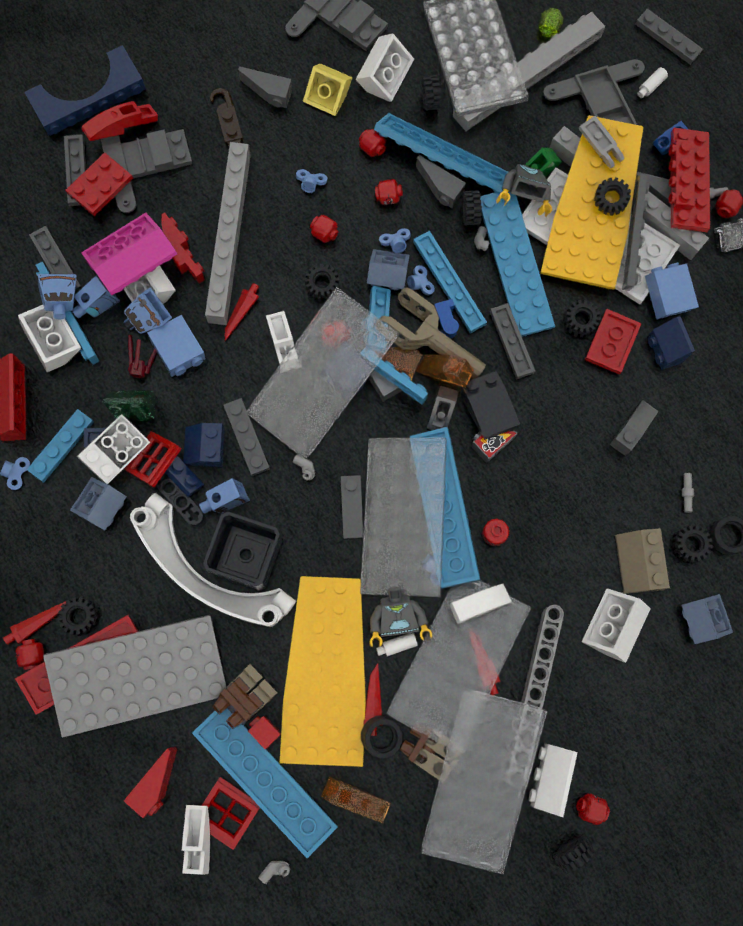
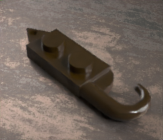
[210,88,243,146]

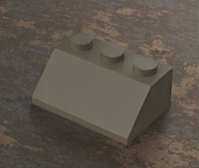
[615,528,670,594]

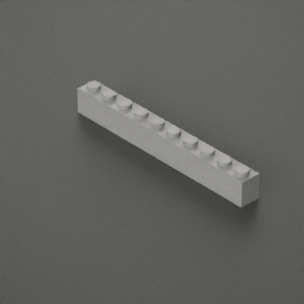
[453,12,605,131]
[549,126,709,260]
[205,142,251,325]

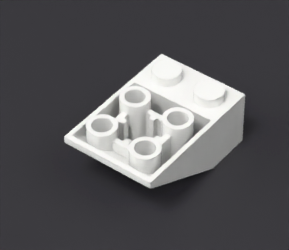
[77,414,150,484]

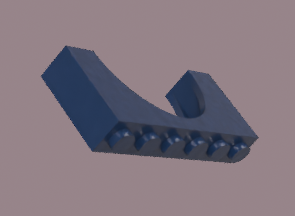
[24,45,146,136]

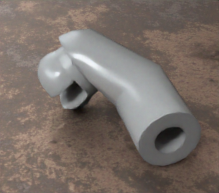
[474,226,489,251]
[293,454,315,480]
[258,861,290,884]

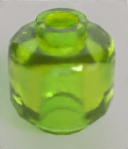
[538,8,564,38]

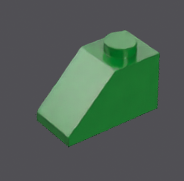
[525,147,562,177]

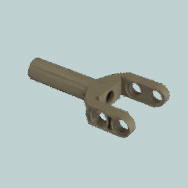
[375,288,486,379]

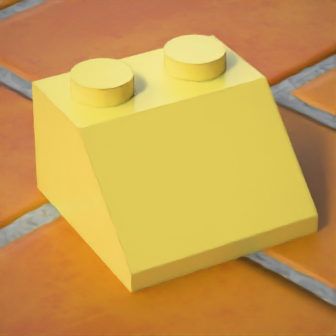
[303,64,352,116]

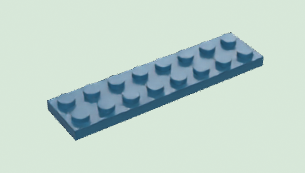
[374,113,508,193]
[480,192,555,337]
[410,427,481,589]
[192,709,338,858]

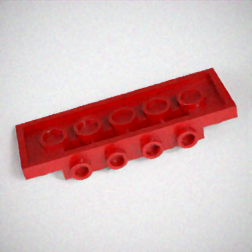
[668,128,710,232]
[15,614,139,715]

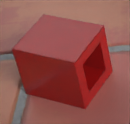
[248,716,281,749]

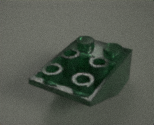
[103,390,156,421]

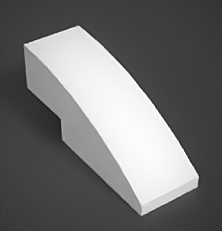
[266,311,300,373]
[449,584,512,624]
[182,805,210,875]

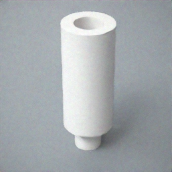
[637,67,668,98]
[376,633,418,656]

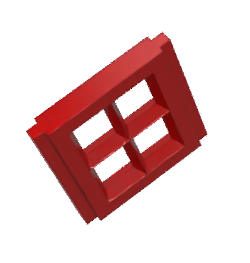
[124,431,182,487]
[201,777,260,850]

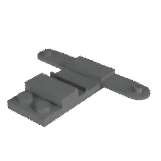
[286,0,388,51]
[543,59,645,125]
[101,129,193,213]

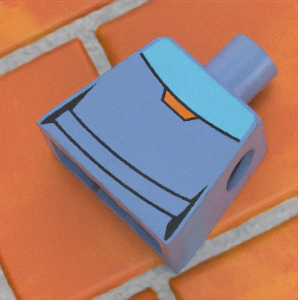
[72,276,120,319]

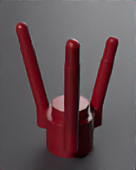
[128,335,157,378]

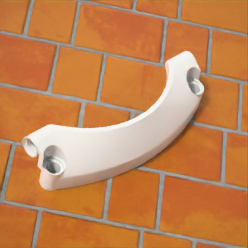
[130,493,296,627]

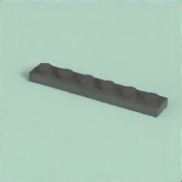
[622,174,649,291]

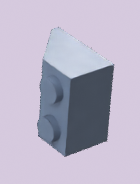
[367,249,409,290]
[70,477,127,530]
[682,594,733,644]

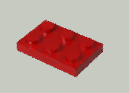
[66,153,133,216]
[585,309,641,375]

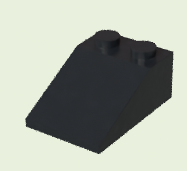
[460,371,521,440]

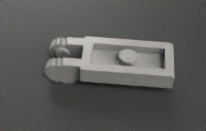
[579,116,624,169]

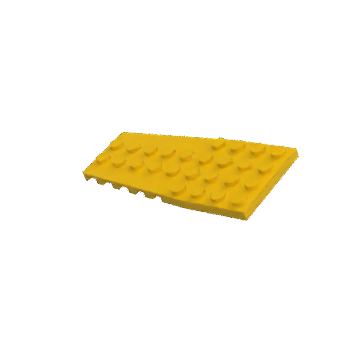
[540,116,643,290]
[280,576,366,767]

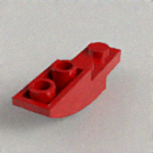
[82,101,158,141]
[162,212,205,284]

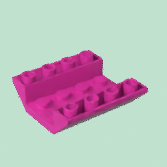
[81,213,177,296]

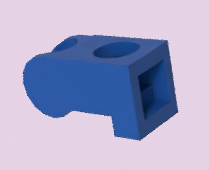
[653,121,689,155]
[434,299,459,339]

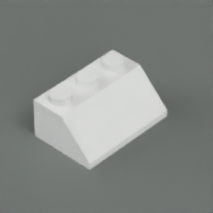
[356,33,414,102]
[123,265,175,304]
[18,305,81,372]
[582,589,651,663]
[529,743,577,817]

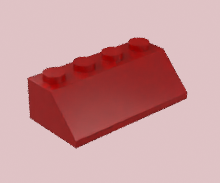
[0,353,26,441]

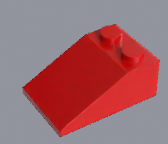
[124,746,177,818]

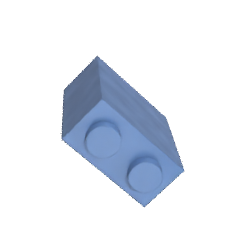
[645,263,699,319]
[147,315,205,377]

